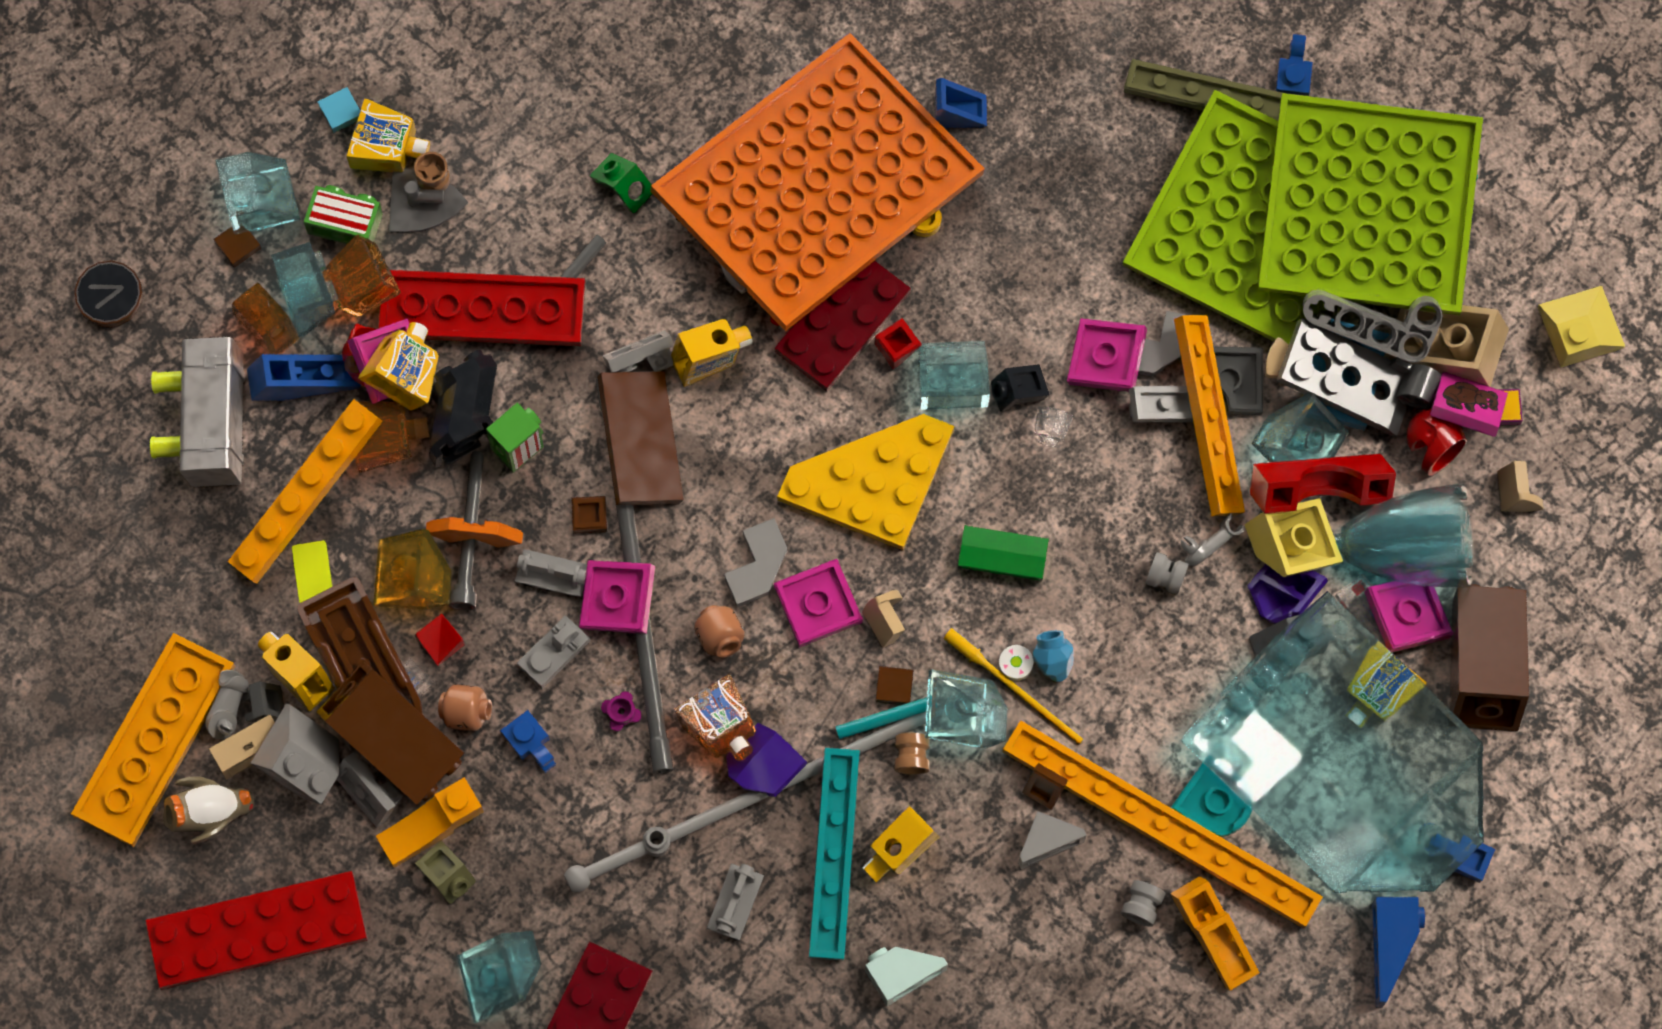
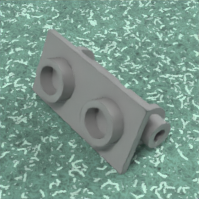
[515,549,587,598]
[707,863,764,941]

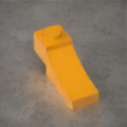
[376,777,484,868]
[1170,876,1260,991]

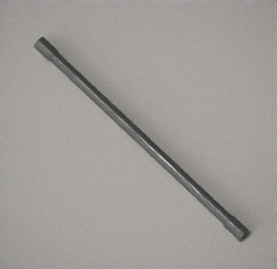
[596,379,674,774]

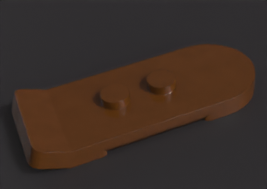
[297,577,423,714]

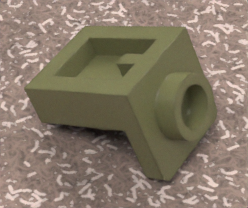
[415,840,476,904]

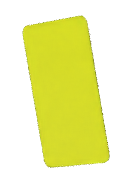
[292,540,332,603]

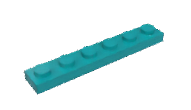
[808,747,860,961]

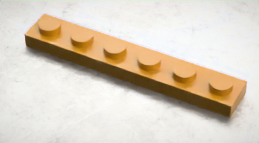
[1174,315,1245,516]
[228,399,383,584]

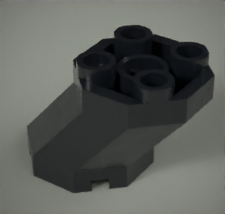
[429,350,497,467]

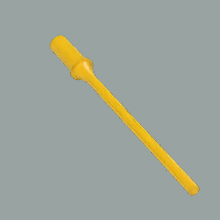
[943,628,1083,744]

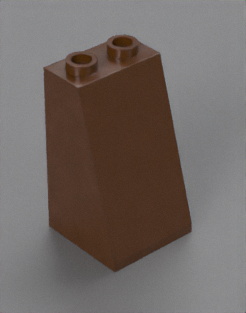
[1449,584,1529,731]
[316,661,464,805]

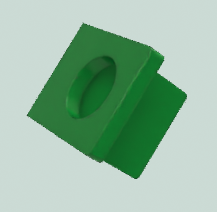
[590,153,652,213]

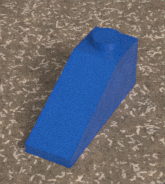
[247,354,361,401]
[1372,897,1425,1008]

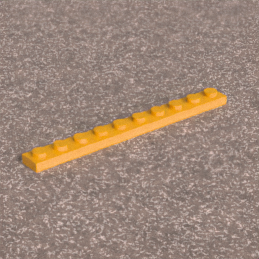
[1002,720,1323,929]

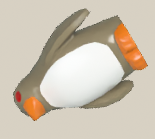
[163,777,255,844]

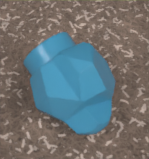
[1033,630,1074,682]

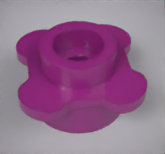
[601,691,642,732]

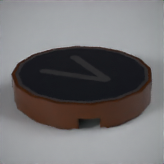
[74,260,143,328]

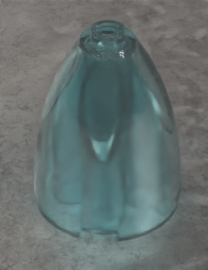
[1335,484,1473,588]

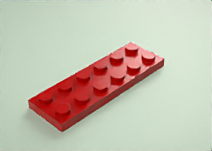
[378,270,586,346]
[146,871,368,990]

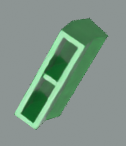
[958,525,1049,581]

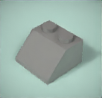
[251,703,339,804]

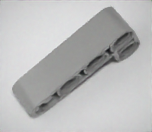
[1302,290,1443,363]

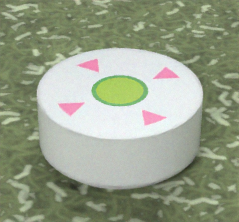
[999,645,1034,681]

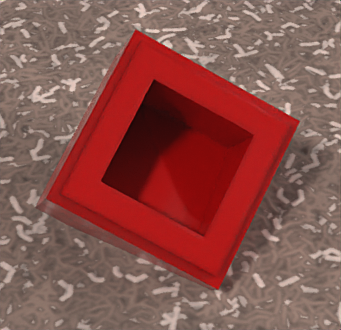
[874,318,922,369]
[415,613,465,666]

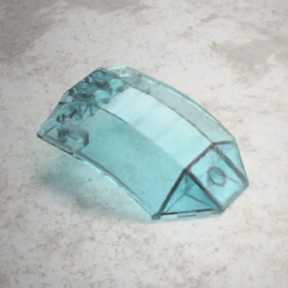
[1181,591,1484,893]

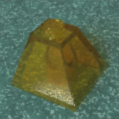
[373,529,452,609]

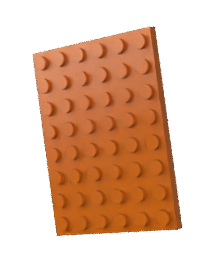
[651,33,985,331]

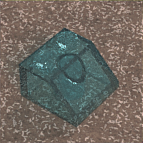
[215,152,301,234]
[271,241,338,338]
[918,341,990,410]

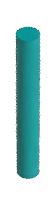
[835,695,939,739]

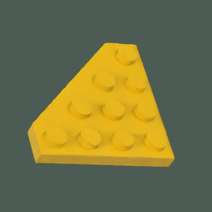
[777,414,955,550]

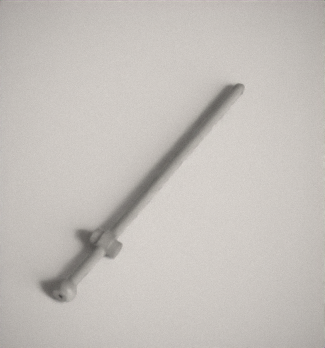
[564,704,945,892]

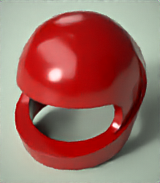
[1407,408,1467,476]

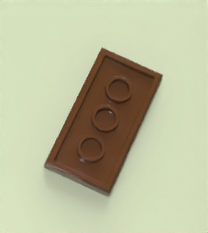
[597,371,684,505]

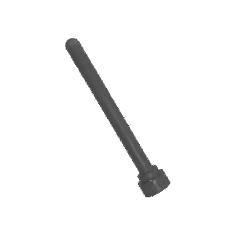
[448,451,484,610]

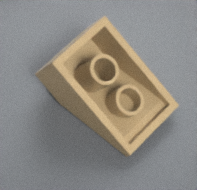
[1385,305,1509,387]

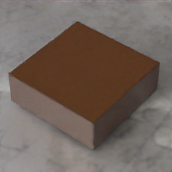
[214,220,262,268]
[571,496,607,534]
[876,666,914,705]
[1022,763,1068,810]

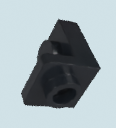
[991,364,1049,412]

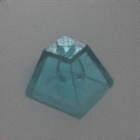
[1251,393,1349,462]
[925,669,1008,749]
[457,931,541,1023]

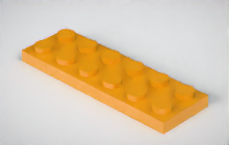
[71,633,235,847]

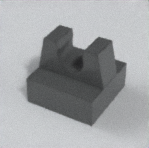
[242,681,284,722]

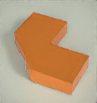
[425,517,523,548]

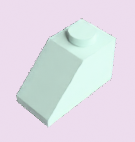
[865,947,948,1006]

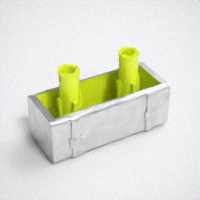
[150,337,245,487]

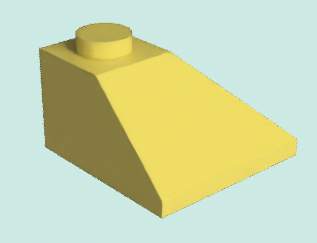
[1538,286,1625,367]
[1244,498,1343,577]

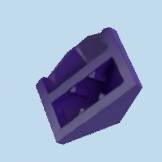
[1247,564,1328,624]
[726,722,808,797]

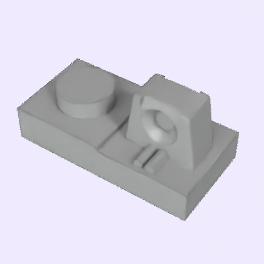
[602,330,674,372]
[1129,386,1193,422]
[517,615,590,689]
[337,752,403,828]

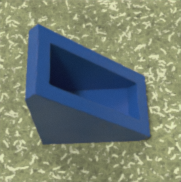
[935,78,987,128]

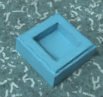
[318,87,360,133]

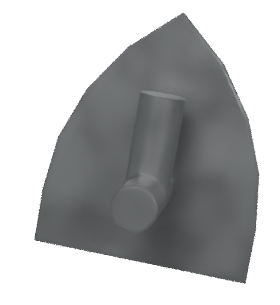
[389,169,468,233]

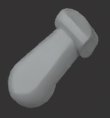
[1181,514,1245,566]
[205,670,249,739]

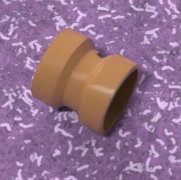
[414,152,450,190]
[895,733,930,775]

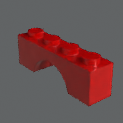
[1250,454,1396,513]

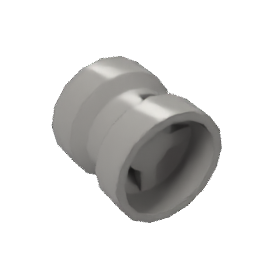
[1145,552,1189,595]
[1121,880,1166,927]

